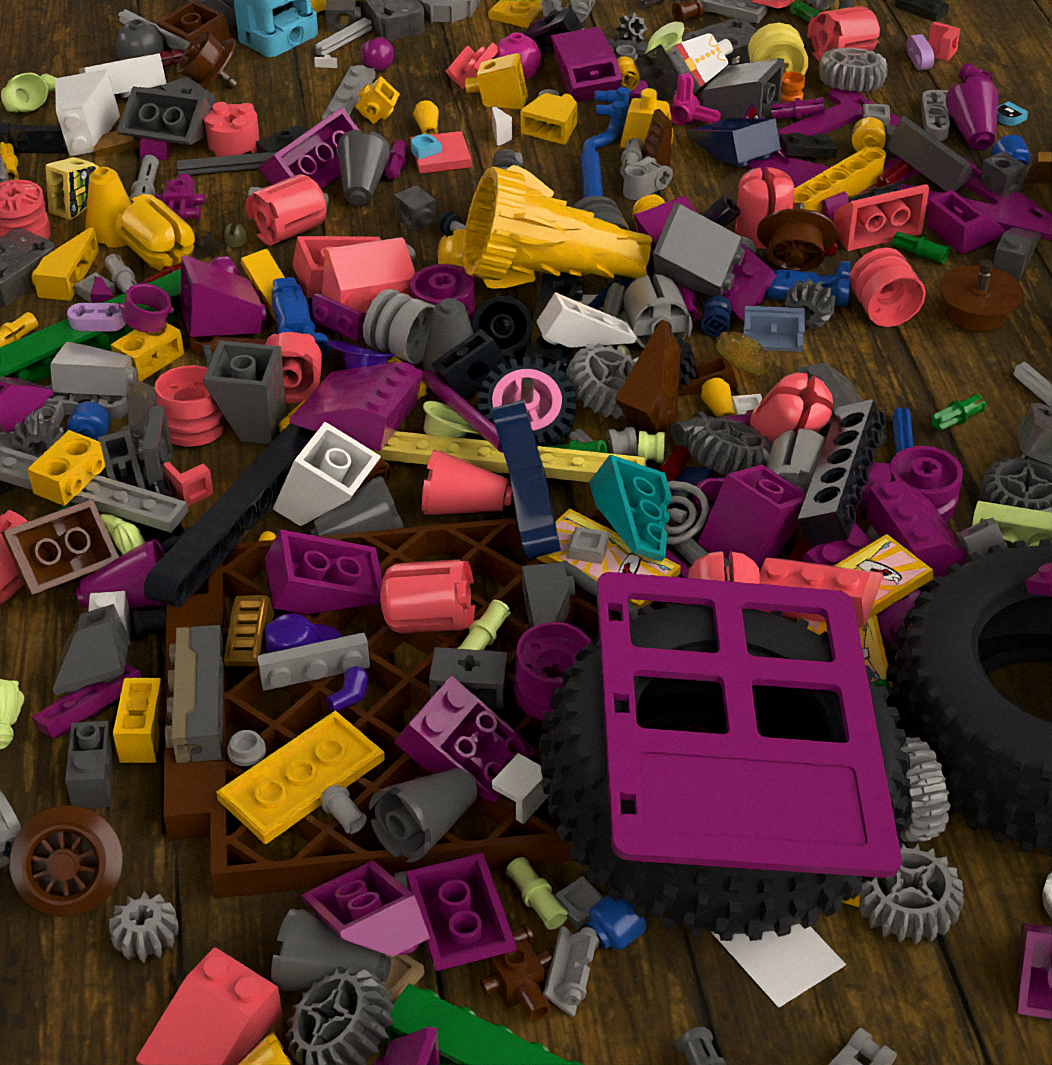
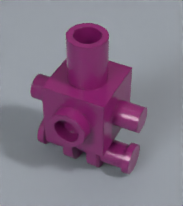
[155,173,206,222]

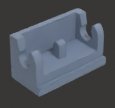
[743,306,805,352]

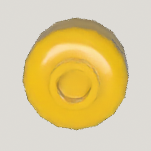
[852,117,887,152]

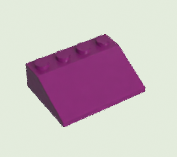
[289,362,423,451]

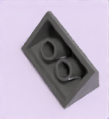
[887,115,975,191]

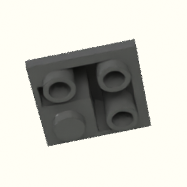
[52,604,130,695]

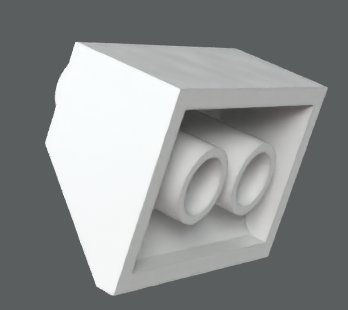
[79,54,167,98]

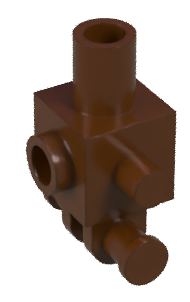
[470,923,552,1021]

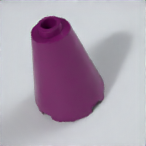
[945,77,999,150]
[76,539,165,610]

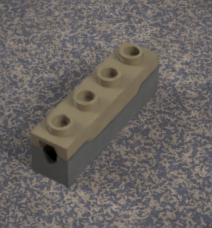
[165,625,224,763]

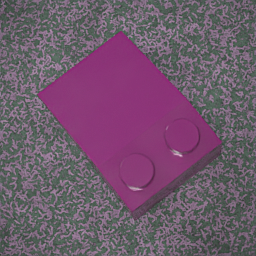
[265,529,382,614]
[406,853,516,971]

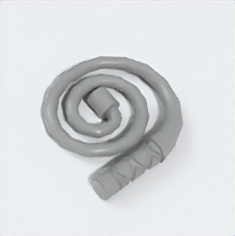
[665,481,710,545]

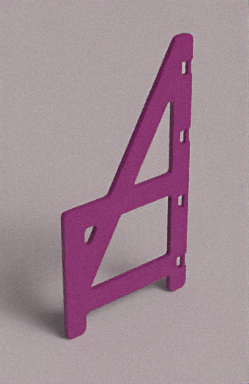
[743,88,1052,241]

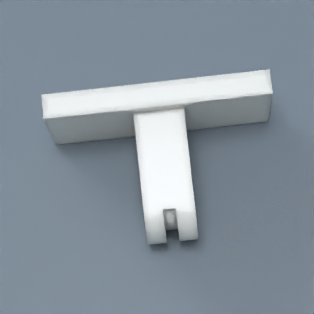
[314,54,337,68]

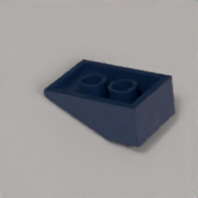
[687,118,781,167]

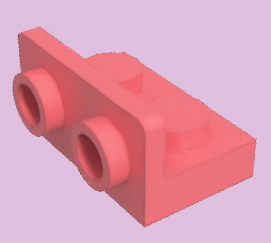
[446,42,498,89]

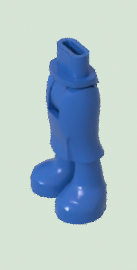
[764,261,851,307]
[271,277,331,359]

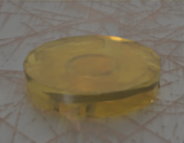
[715,331,773,375]

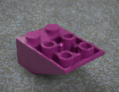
[551,27,622,102]
[394,675,536,802]

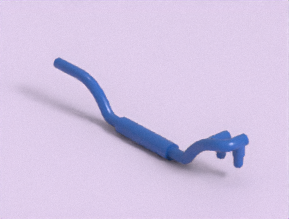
[580,87,636,282]

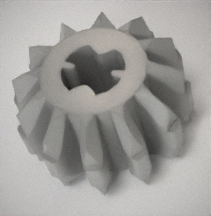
[109,891,179,963]

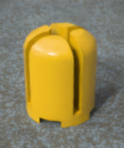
[116,194,195,271]

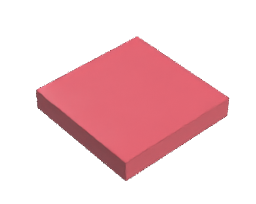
[410,131,472,174]

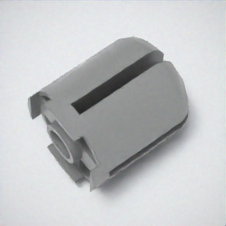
[623,274,692,348]
[766,428,826,493]

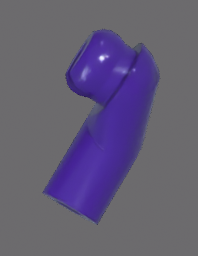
[326,666,368,712]

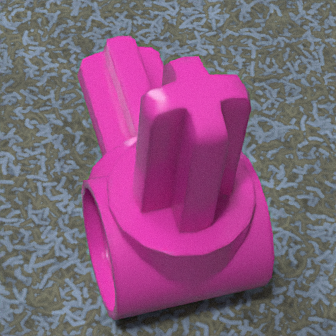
[670,73,721,126]

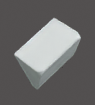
[492,107,512,145]

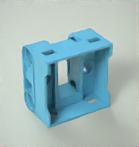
[234,0,318,57]

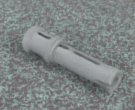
[129,155,159,204]

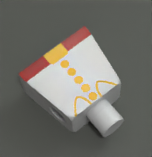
[668,33,733,94]

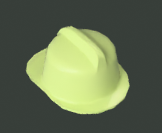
[644,22,684,69]
[423,401,479,438]

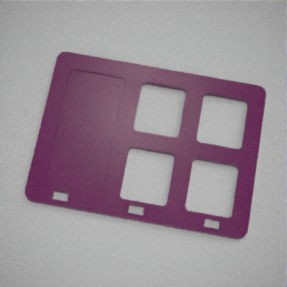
[597,572,902,878]

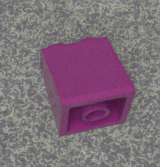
[179,256,266,337]
[698,464,807,573]

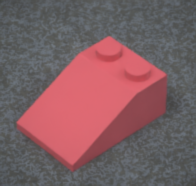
[292,236,381,298]
[135,947,283,1065]

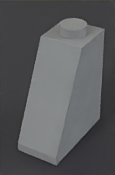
[50,342,137,396]

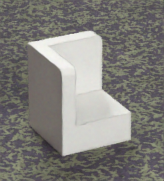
[492,753,549,824]

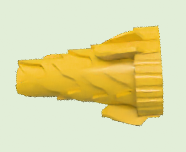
[463,165,652,289]

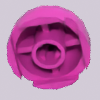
[492,32,542,79]

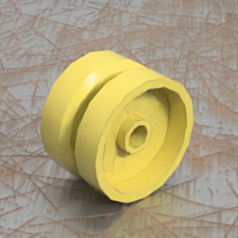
[748,23,808,75]

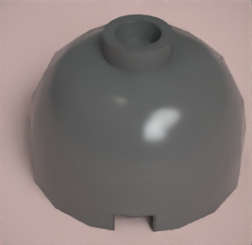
[115,19,166,61]

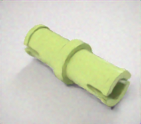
[457,600,511,650]
[506,857,568,930]

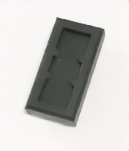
[256,124,308,153]

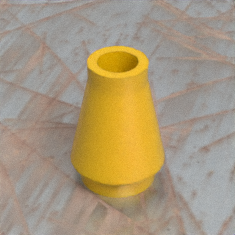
[413,101,439,135]
[701,378,736,417]

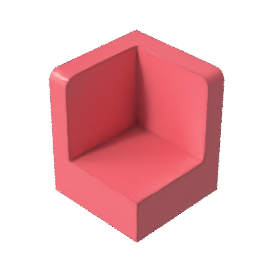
[928,22,960,61]
[162,462,214,506]

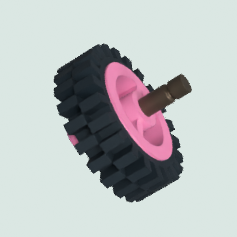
[478,357,576,447]

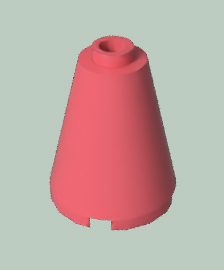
[422,450,513,515]

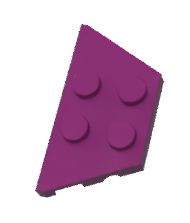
[722,243,776,324]

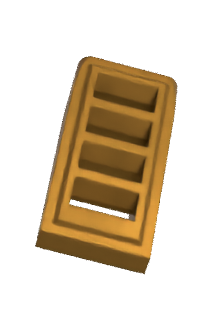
[223,595,274,666]

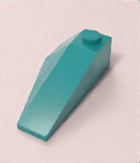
[589,454,672,562]

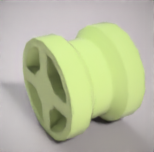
[638,431,665,464]

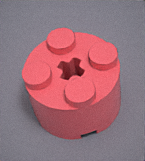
[204,102,260,157]
[265,332,322,403]

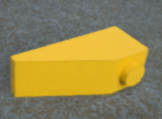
[32,228,99,301]

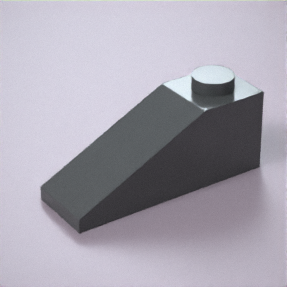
[993,227,1041,282]
[97,429,145,525]
[522,562,575,628]

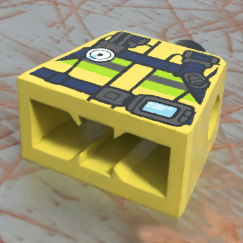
[45,157,99,220]

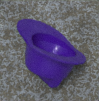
[327,341,395,369]
[263,613,342,654]

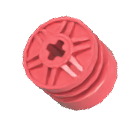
[0,179,51,239]
[849,247,926,327]
[155,365,225,447]

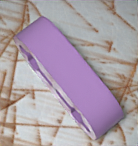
[907,34,934,71]
[67,303,126,331]

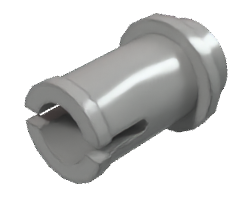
[321,785,367,834]

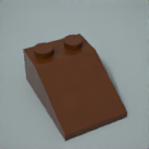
[615,319,681,435]
[1,499,119,597]

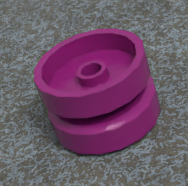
[410,264,475,325]
[890,446,963,522]

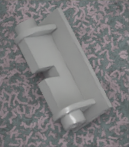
[543,926,599,1017]

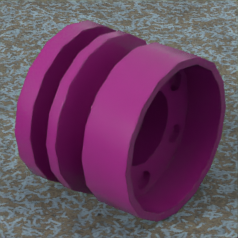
[514,622,592,720]

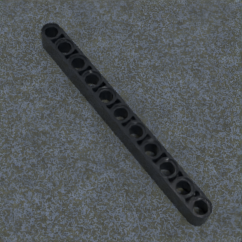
[143,424,316,607]

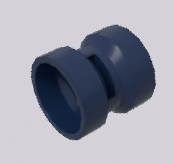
[701,296,732,337]

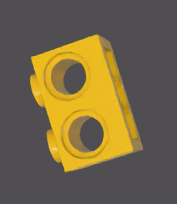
[111,322,184,382]
[27,430,106,506]
[113,678,165,763]

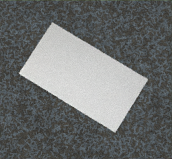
[710,924,846,1007]

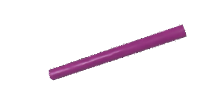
[422,370,503,453]

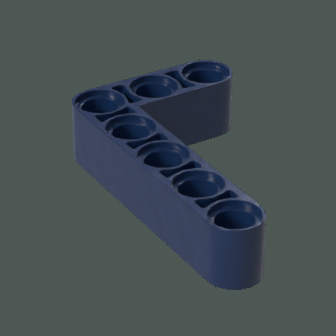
[491,400,561,560]

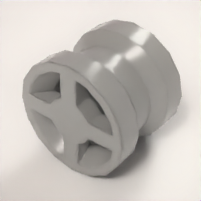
[606,427,638,456]

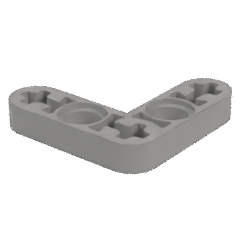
[921,90,950,141]
[24,384,129,427]

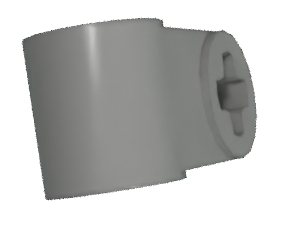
[623,156,673,200]

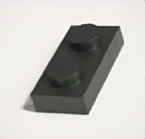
[895,0,950,22]
[779,132,838,158]

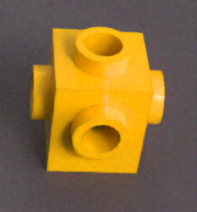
[355,76,399,124]

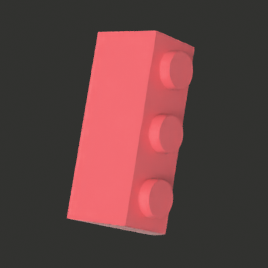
[834,184,929,251]
[322,237,415,313]
[759,558,883,629]

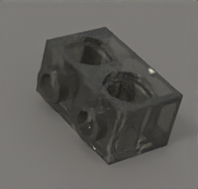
[635,44,680,101]

